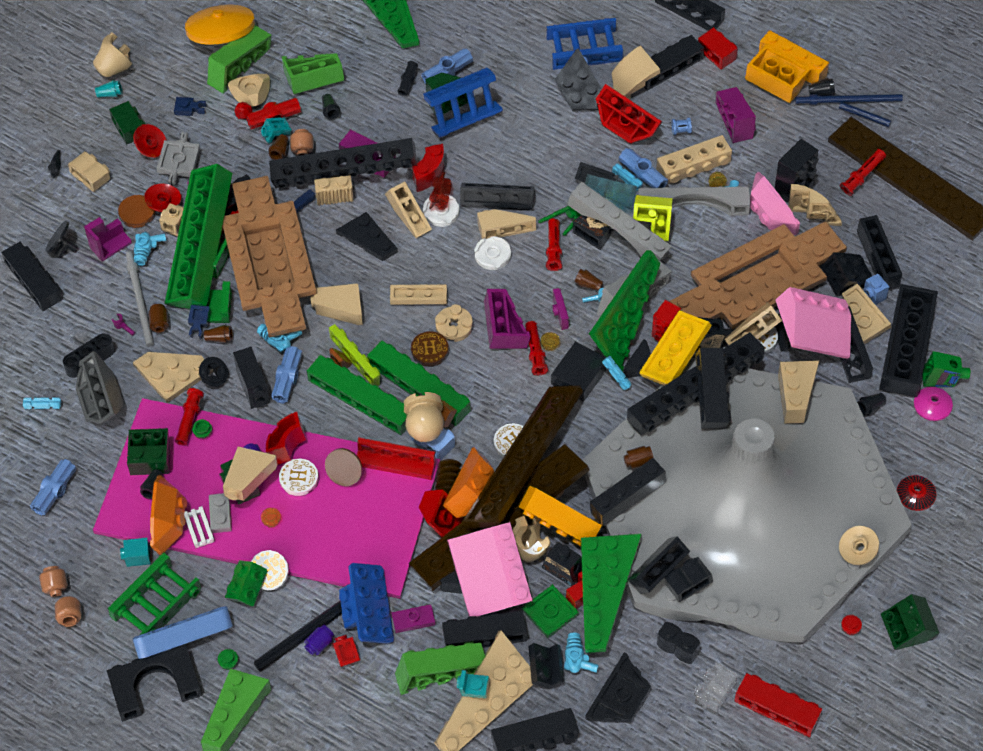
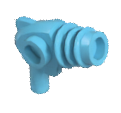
[134,232,166,266]
[257,324,302,352]
[564,633,599,673]

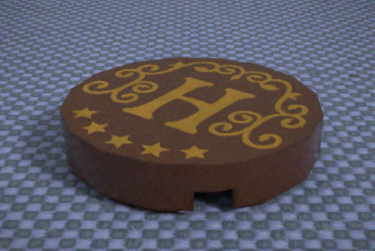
[411,331,449,367]

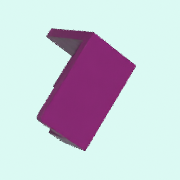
[84,217,132,262]

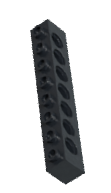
[269,138,417,188]
[627,332,765,435]

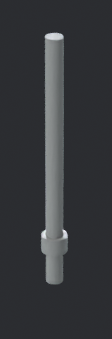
[126,251,154,347]

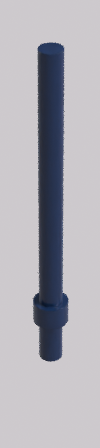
[795,94,903,105]

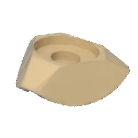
[228,74,270,106]

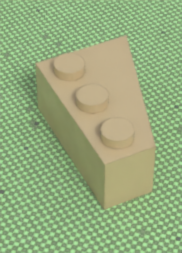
[778,361,819,423]

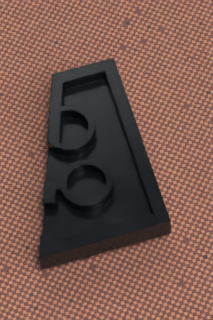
[336,212,398,261]

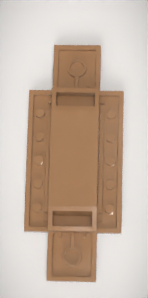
[223,176,317,338]
[670,221,847,329]

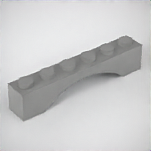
[567,181,671,262]
[638,186,750,216]

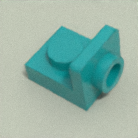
[261,117,292,143]
[457,670,490,699]

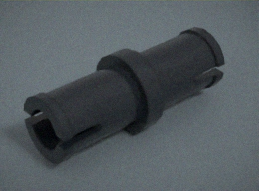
[397,61,418,96]

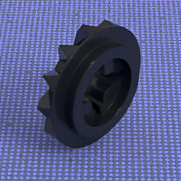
[198,357,228,387]

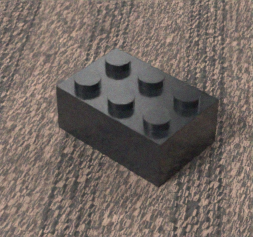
[774,139,819,203]

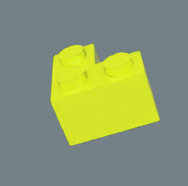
[633,195,673,241]

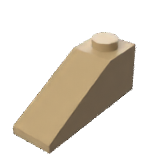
[385,182,432,238]
[477,209,536,239]
[725,303,782,345]

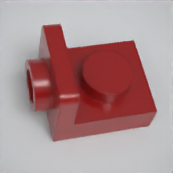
[332,635,360,667]

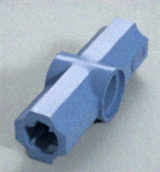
[421,48,473,84]
[619,148,668,188]
[271,346,302,404]
[30,459,76,516]

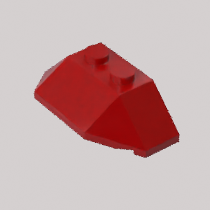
[596,84,662,144]

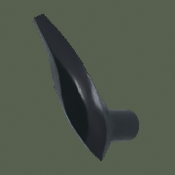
[48,150,61,178]

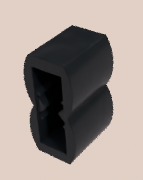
[664,557,713,602]
[657,622,700,664]

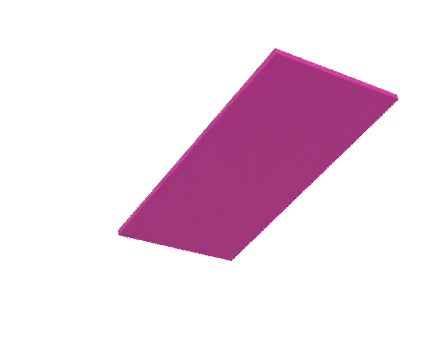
[93,398,440,599]

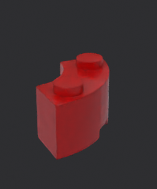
[412,144,444,192]
[266,412,306,465]

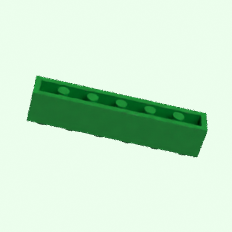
[367,340,471,426]
[307,355,407,436]

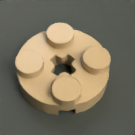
[435,304,473,342]

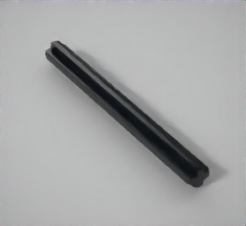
[254,601,342,671]

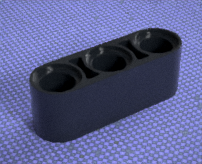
[63,333,115,378]

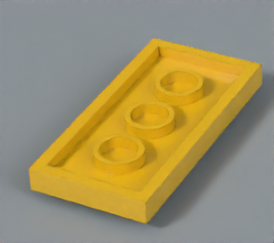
[639,310,712,386]

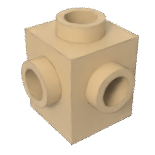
[159,203,183,236]

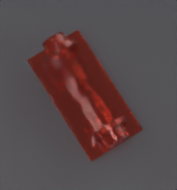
[429,172,452,210]

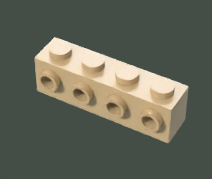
[656,135,732,185]

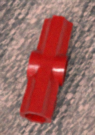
[246,98,301,130]

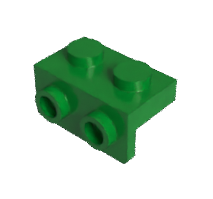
[225,560,267,606]

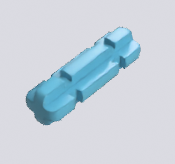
[612,163,643,191]
[602,356,631,390]
[23,397,61,409]

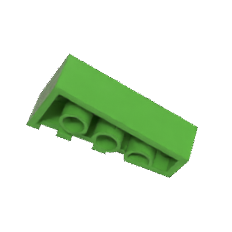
[207,25,271,94]
[395,642,485,695]
[201,669,271,751]

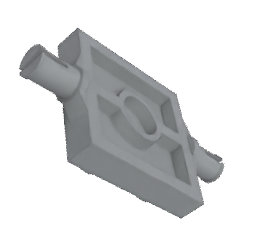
[157,132,200,185]

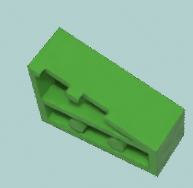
[281,53,344,94]

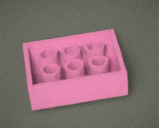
[775,287,851,359]
[447,522,532,617]

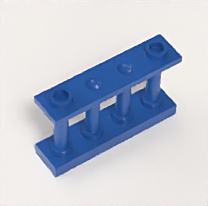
[546,18,623,70]
[423,67,503,137]

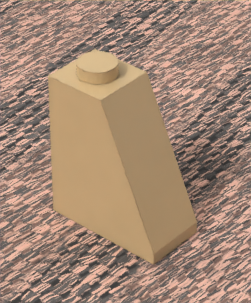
[310,283,363,325]
[223,447,277,501]

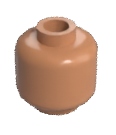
[290,129,314,156]
[39,566,68,597]
[55,596,82,627]

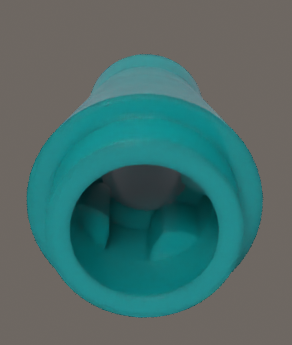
[95,80,123,98]

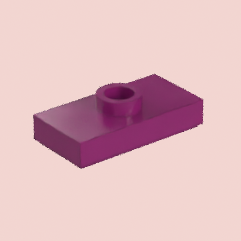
[552,288,569,330]
[391,604,435,633]

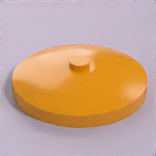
[185,4,255,45]

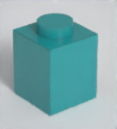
[120,538,151,567]

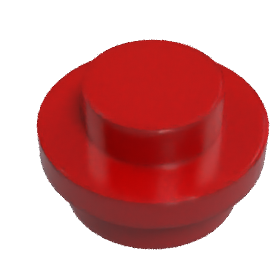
[234,102,252,119]
[841,615,862,635]

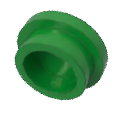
[192,419,212,438]
[218,649,238,669]

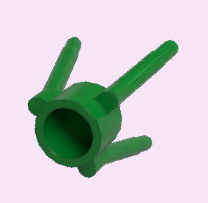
[538,206,581,236]

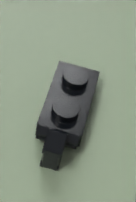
[575,162,627,191]

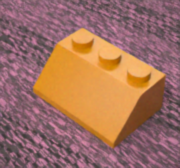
[745,44,811,103]

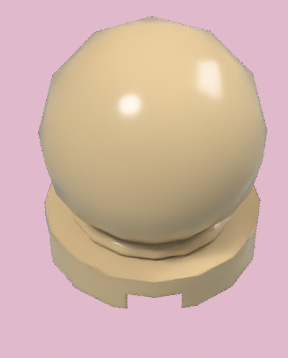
[404,392,444,442]

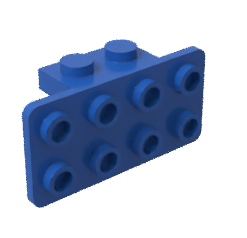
[339,563,394,644]

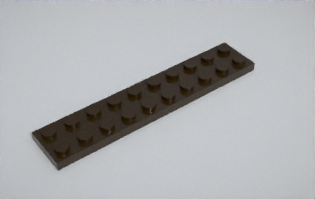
[828,116,983,241]
[462,386,583,528]
[409,444,590,591]

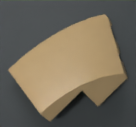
[612,45,660,99]
[788,184,842,226]

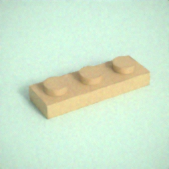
[390,284,447,305]

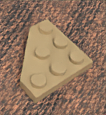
[133,352,213,403]

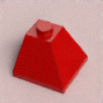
[418,490,463,537]

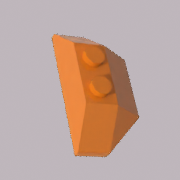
[443,447,494,518]
[150,475,187,555]

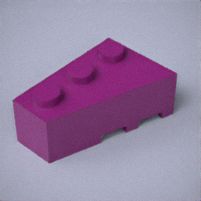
[715,87,756,143]
[484,289,530,349]

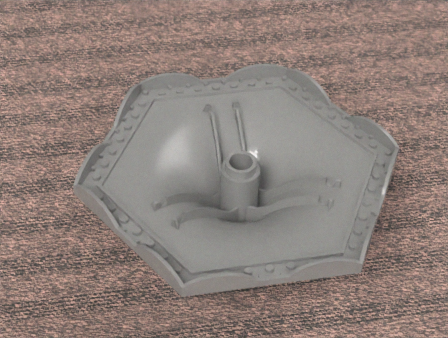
[583,358,912,642]

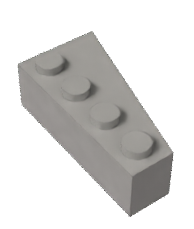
[597,261,672,317]

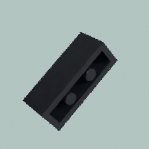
[628,536,690,594]

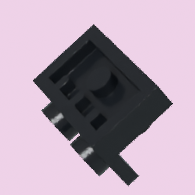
[528,643,564,689]

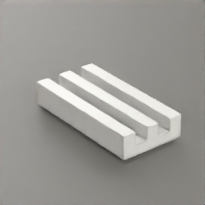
[184,506,214,548]

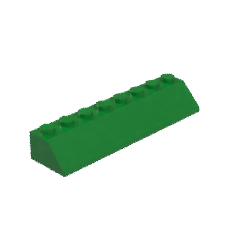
[164,164,232,309]

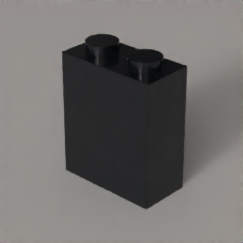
[551,341,608,402]
[233,347,269,409]

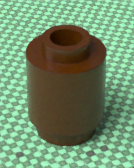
[148,304,169,333]
[623,446,654,470]

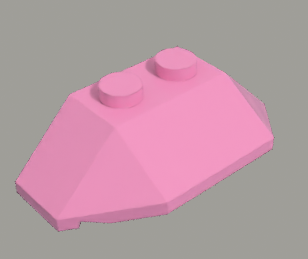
[750,172,800,235]

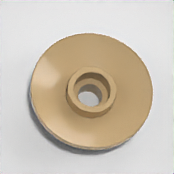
[839,526,879,565]

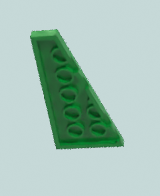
[363,0,419,49]
[589,250,661,372]
[581,534,642,653]

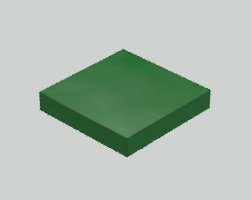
[522,584,579,638]

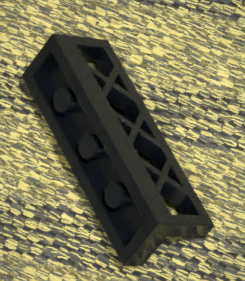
[655,0,725,31]
[460,183,535,209]
[839,306,873,383]

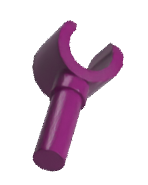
[112,314,136,336]

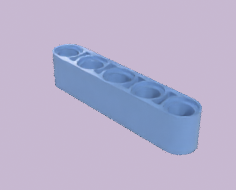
[132,606,233,659]

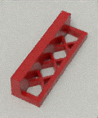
[357,437,436,480]

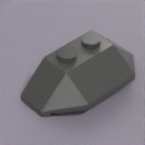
[76,351,124,425]

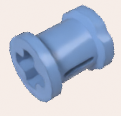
[671,117,692,135]

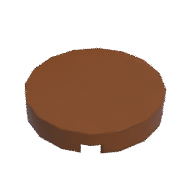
[118,195,155,228]

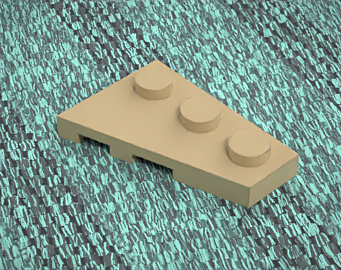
[842,284,891,344]

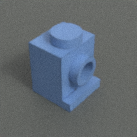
[863,274,889,305]

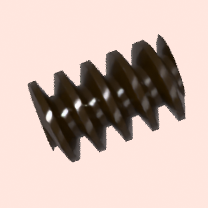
[435,459,462,494]

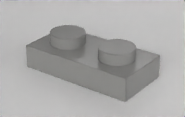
[209,493,231,533]

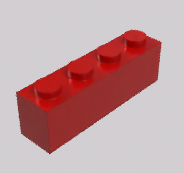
[734,673,822,738]

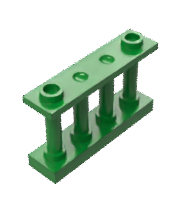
[107,552,201,635]

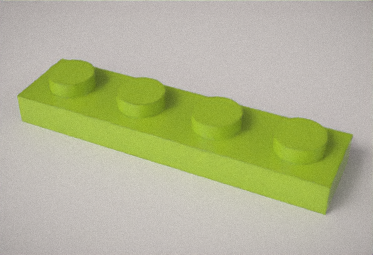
[329,324,381,386]

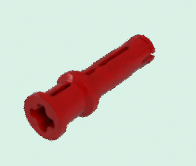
[839,149,886,196]
[546,218,563,271]
[525,321,548,376]
[175,388,204,446]

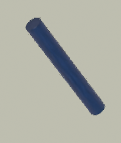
[839,102,891,127]

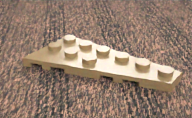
[434,631,533,751]

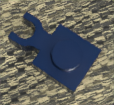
[174,97,207,116]
[188,305,211,339]

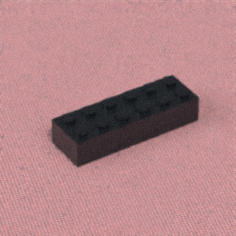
[879,284,938,397]

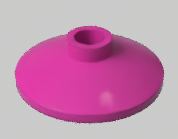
[914,387,953,421]

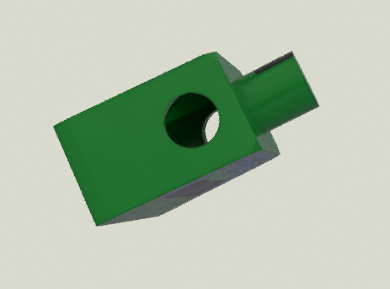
[922,351,971,387]

